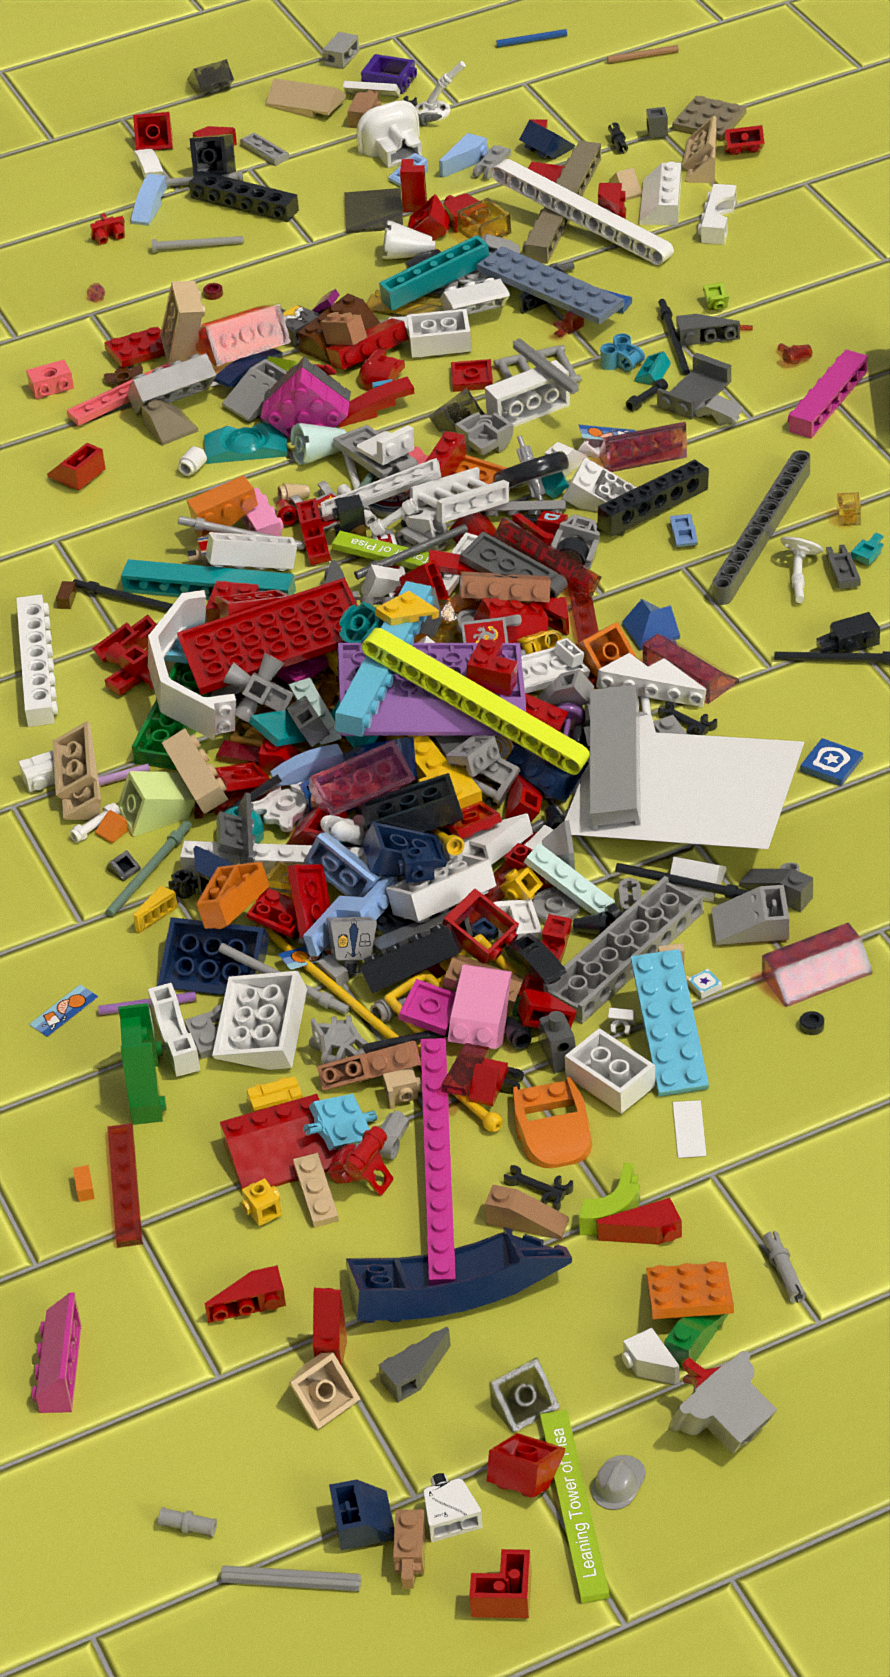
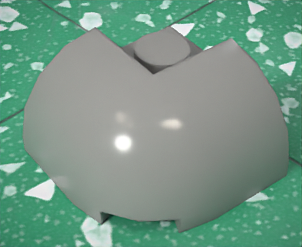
[455,412,514,455]

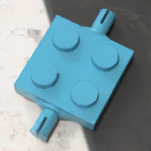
[303,1094,377,1151]

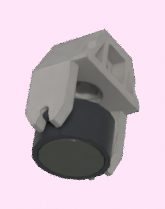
[549,514,600,574]

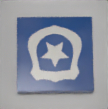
[800,738,863,786]

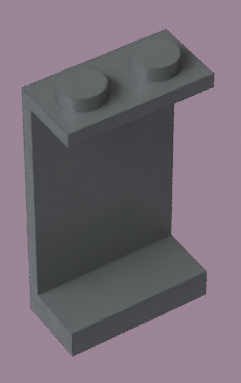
[657,353,731,420]

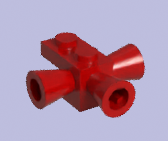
[105,642,154,696]

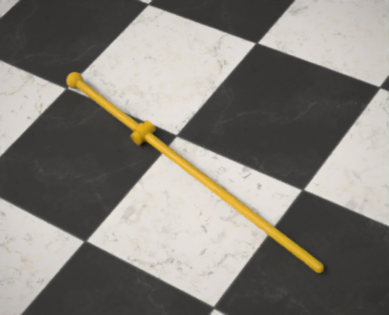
[254,923,503,1132]

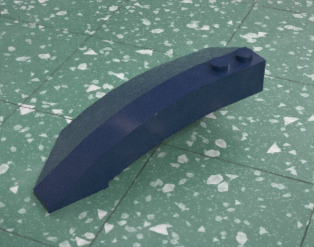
[346,1227,572,1323]

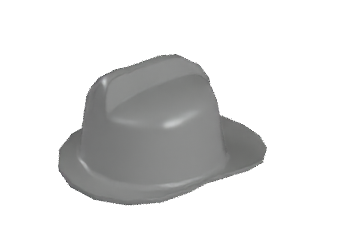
[592,1455,646,1510]

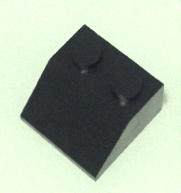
[189,134,236,176]

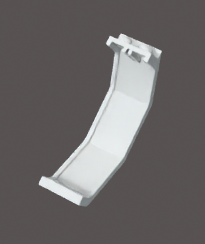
[148,590,236,741]

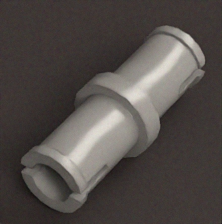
[158,1507,217,1537]

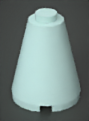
[291,423,347,465]

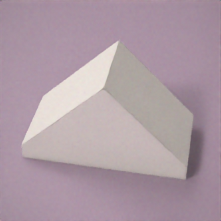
[361,564,402,597]

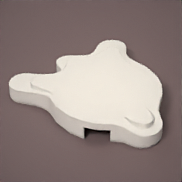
[251,782,310,832]

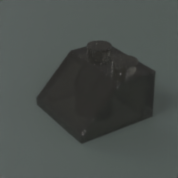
[187,59,234,95]
[428,388,485,434]

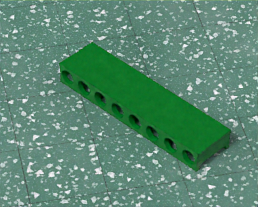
[132,662,213,770]

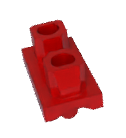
[90,213,125,245]

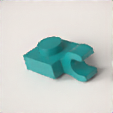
[851,533,884,565]

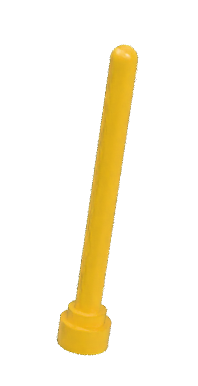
[428,828,465,856]

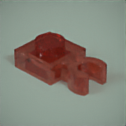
[553,312,584,338]

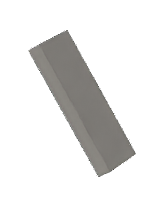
[240,133,290,166]

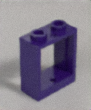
[361,54,417,94]

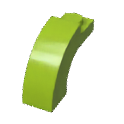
[579,1163,641,1236]

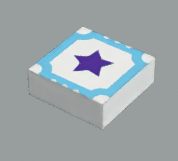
[688,969,722,999]

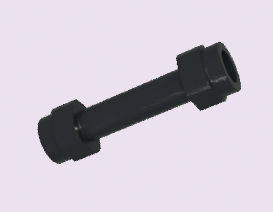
[626,378,668,412]

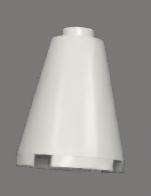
[382,220,435,260]

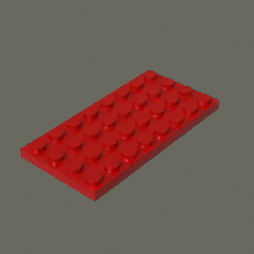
[177,577,358,695]

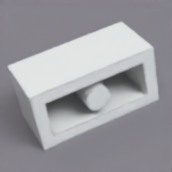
[554,638,584,668]

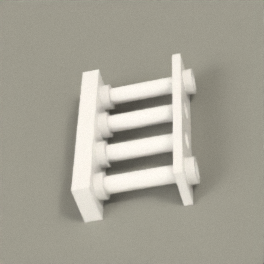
[410,467,509,523]

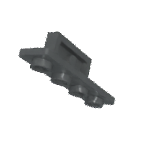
[216,793,256,864]

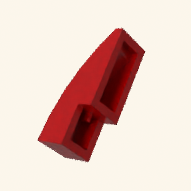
[92,614,157,662]

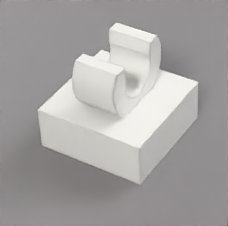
[608,1008,636,1035]

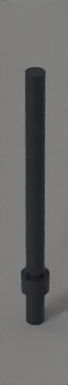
[658,299,690,376]
[73,579,173,612]
[774,651,890,665]
[615,863,748,899]

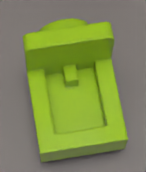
[703,282,729,310]

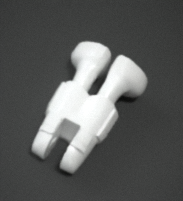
[321,815,368,847]

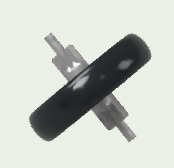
[493,435,569,501]

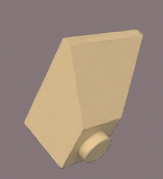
[289,1353,360,1429]

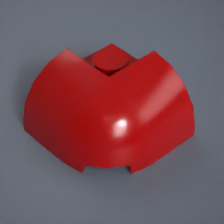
[358,349,405,391]

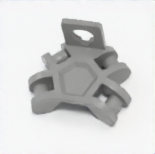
[309,1015,367,1065]

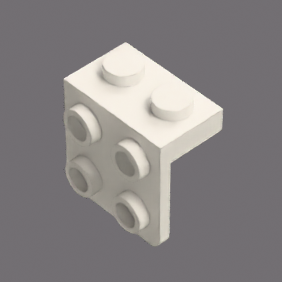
[357,425,414,465]

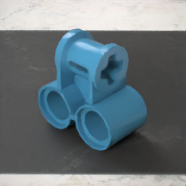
[600,333,645,372]

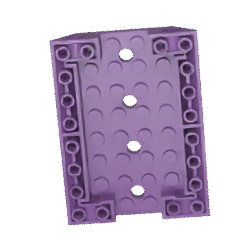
[337,643,526,736]

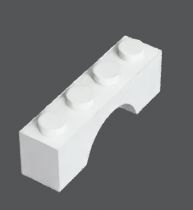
[698,184,737,245]
[148,983,200,1077]

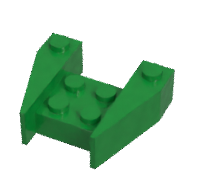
[118,1003,167,1125]

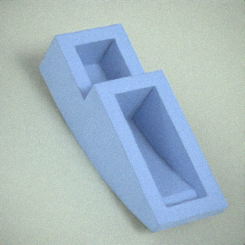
[131,174,167,226]
[270,744,343,786]

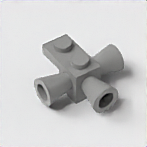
[223,653,294,722]

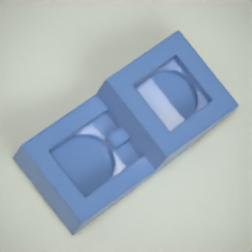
[670,514,698,547]

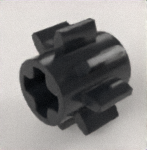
[168,870,198,899]

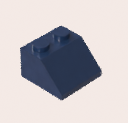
[519,120,575,159]

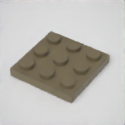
[672,96,747,141]

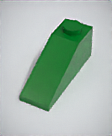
[665,1314,728,1369]

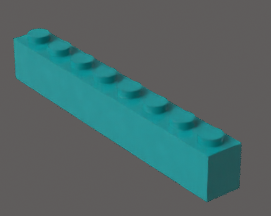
[121,559,296,600]

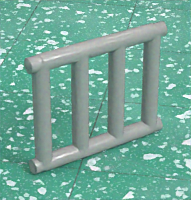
[494,345,582,383]

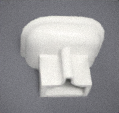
[357,100,422,168]

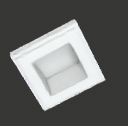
[577,439,607,458]

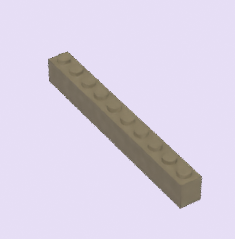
[522,141,601,264]

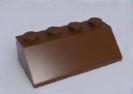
[298,293,380,364]

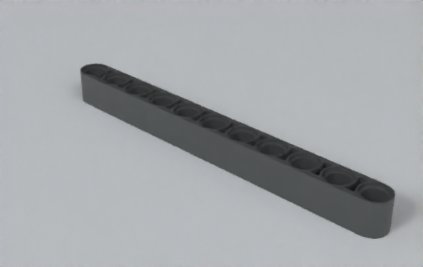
[712,450,810,605]

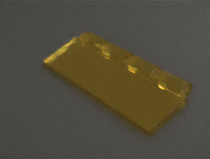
[366,290,444,317]

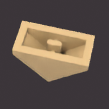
[609,167,642,201]

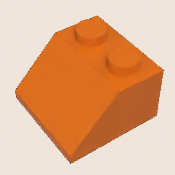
[575,622,637,677]

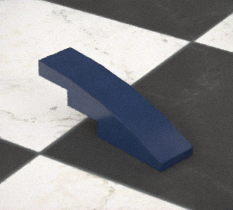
[214,346,283,388]

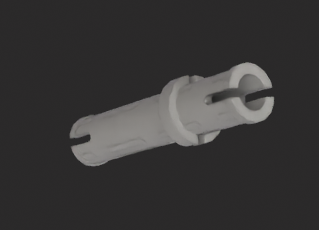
[762,1231,806,1303]

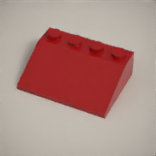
[220,1094,337,1190]

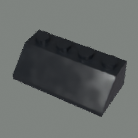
[359,773,464,832]

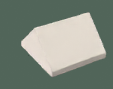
[670,857,726,902]

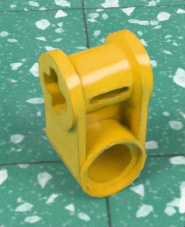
[517,630,562,655]

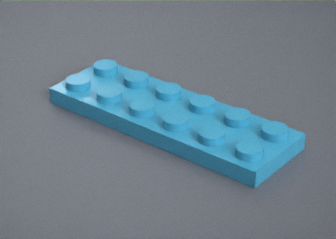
[630,949,709,1096]

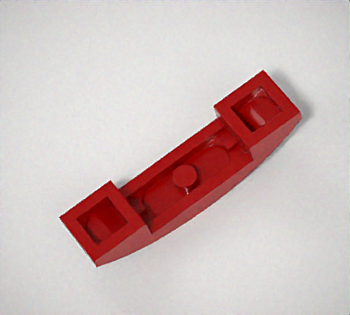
[518,914,572,997]

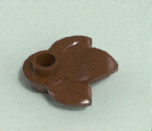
[104,365,143,387]

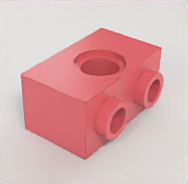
[26,360,74,399]

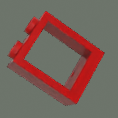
[443,888,519,964]

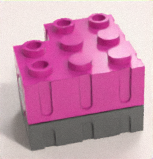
[261,357,351,439]

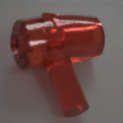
[777,343,813,364]

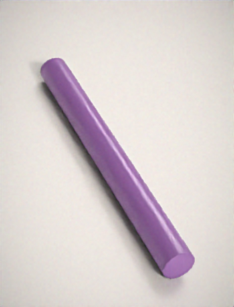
[98,992,197,1015]

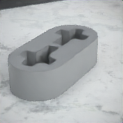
[396,527,432,552]
[619,878,641,914]

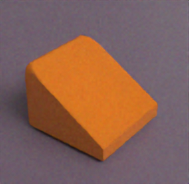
[95,810,128,843]

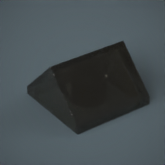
[489,1357,560,1433]

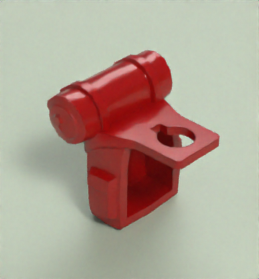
[327,1126,394,1196]

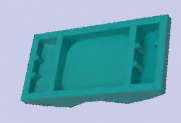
[204,422,288,464]

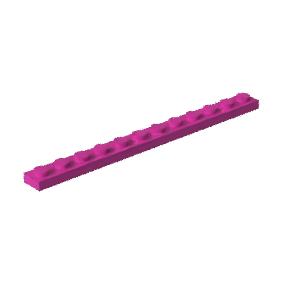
[421,1038,456,1286]

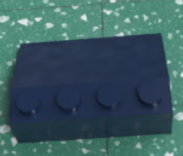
[157,917,270,996]

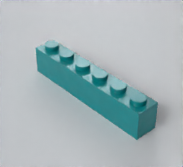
[379,235,489,311]

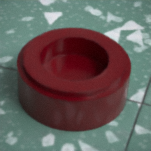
[203,283,223,300]

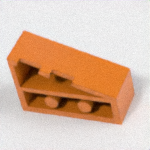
[187,475,258,537]
[197,862,270,929]

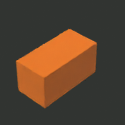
[73,1165,95,1202]

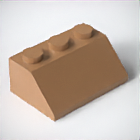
[442,954,524,1017]

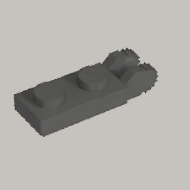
[826,544,861,589]

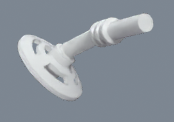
[415,61,466,121]
[780,537,823,603]

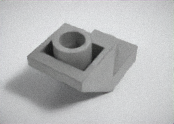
[694,395,744,426]

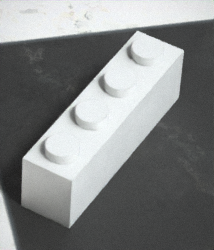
[206,532,297,571]

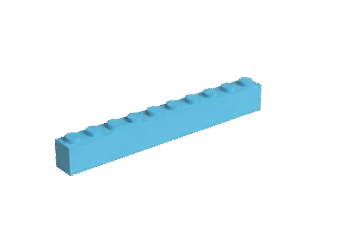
[335,581,434,737]

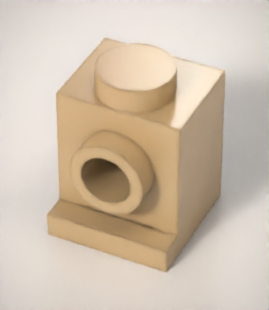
[383,1068,422,1109]

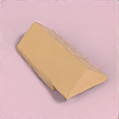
[266,78,346,118]
[682,116,717,183]
[53,721,101,820]

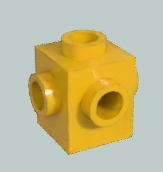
[500,866,543,901]
[241,1178,282,1226]

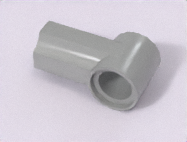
[379,1110,409,1160]

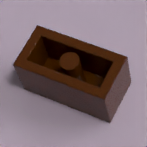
[56,581,77,609]

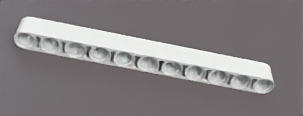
[491,159,674,265]

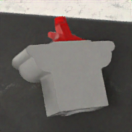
[670,1351,777,1454]

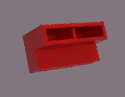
[400,159,427,213]

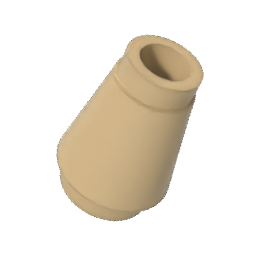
[277,483,310,503]

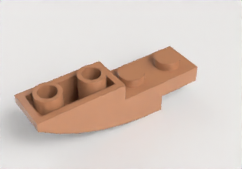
[317,1041,421,1091]

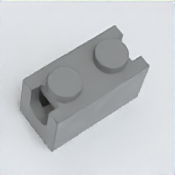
[322,32,359,69]

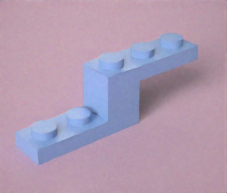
[303,875,398,956]

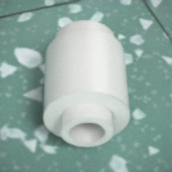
[178,446,207,476]

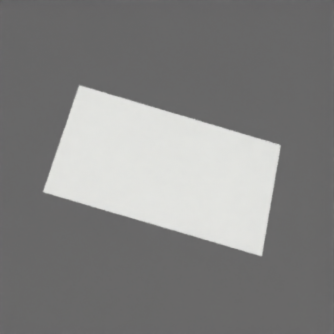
[565,731,804,849]

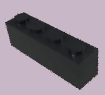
[360,922,463,993]

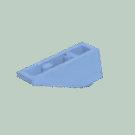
[439,133,489,178]

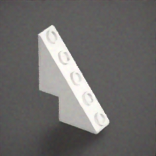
[596,653,706,707]
[439,813,533,865]

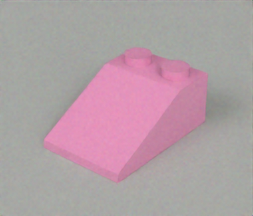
[448,964,512,1049]

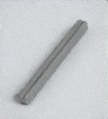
[513,338,579,394]
[220,1565,362,1591]

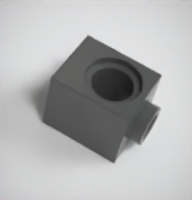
[646,107,668,138]

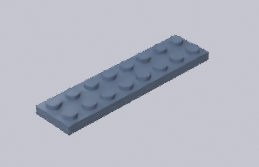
[477,246,624,325]

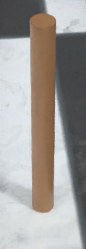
[607,45,679,64]

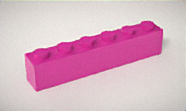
[787,349,868,439]

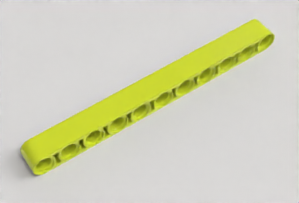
[361,628,590,775]

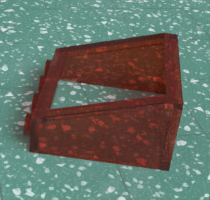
[196,304,291,366]

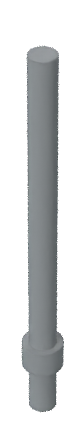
[178,516,305,550]
[218,943,350,1015]

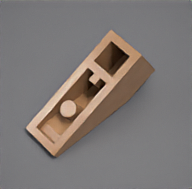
[485,1185,569,1240]

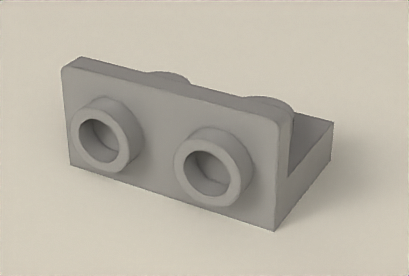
[446,735,500,777]

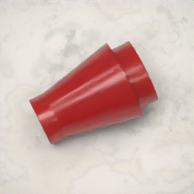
[276,499,298,525]

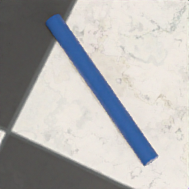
[496,29,567,47]

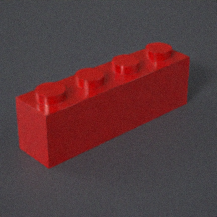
[326,318,409,370]
[425,431,466,480]

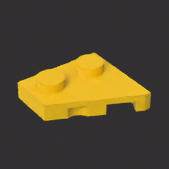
[375,591,439,626]

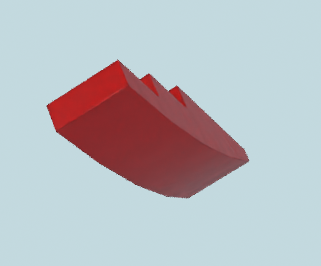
[338,376,415,428]
[296,498,331,566]

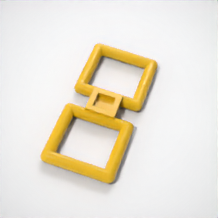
[384,934,517,1033]

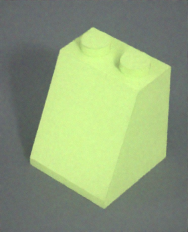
[117,771,195,836]

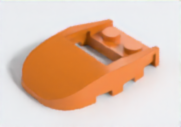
[513,1076,592,1168]

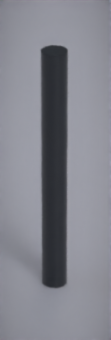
[363,1028,449,1053]

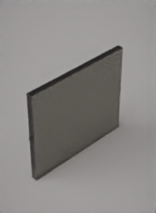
[344,188,403,233]

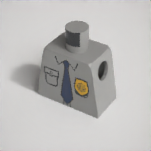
[326,917,377,973]

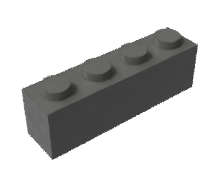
[372,906,473,956]

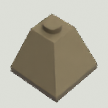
[141,399,198,446]

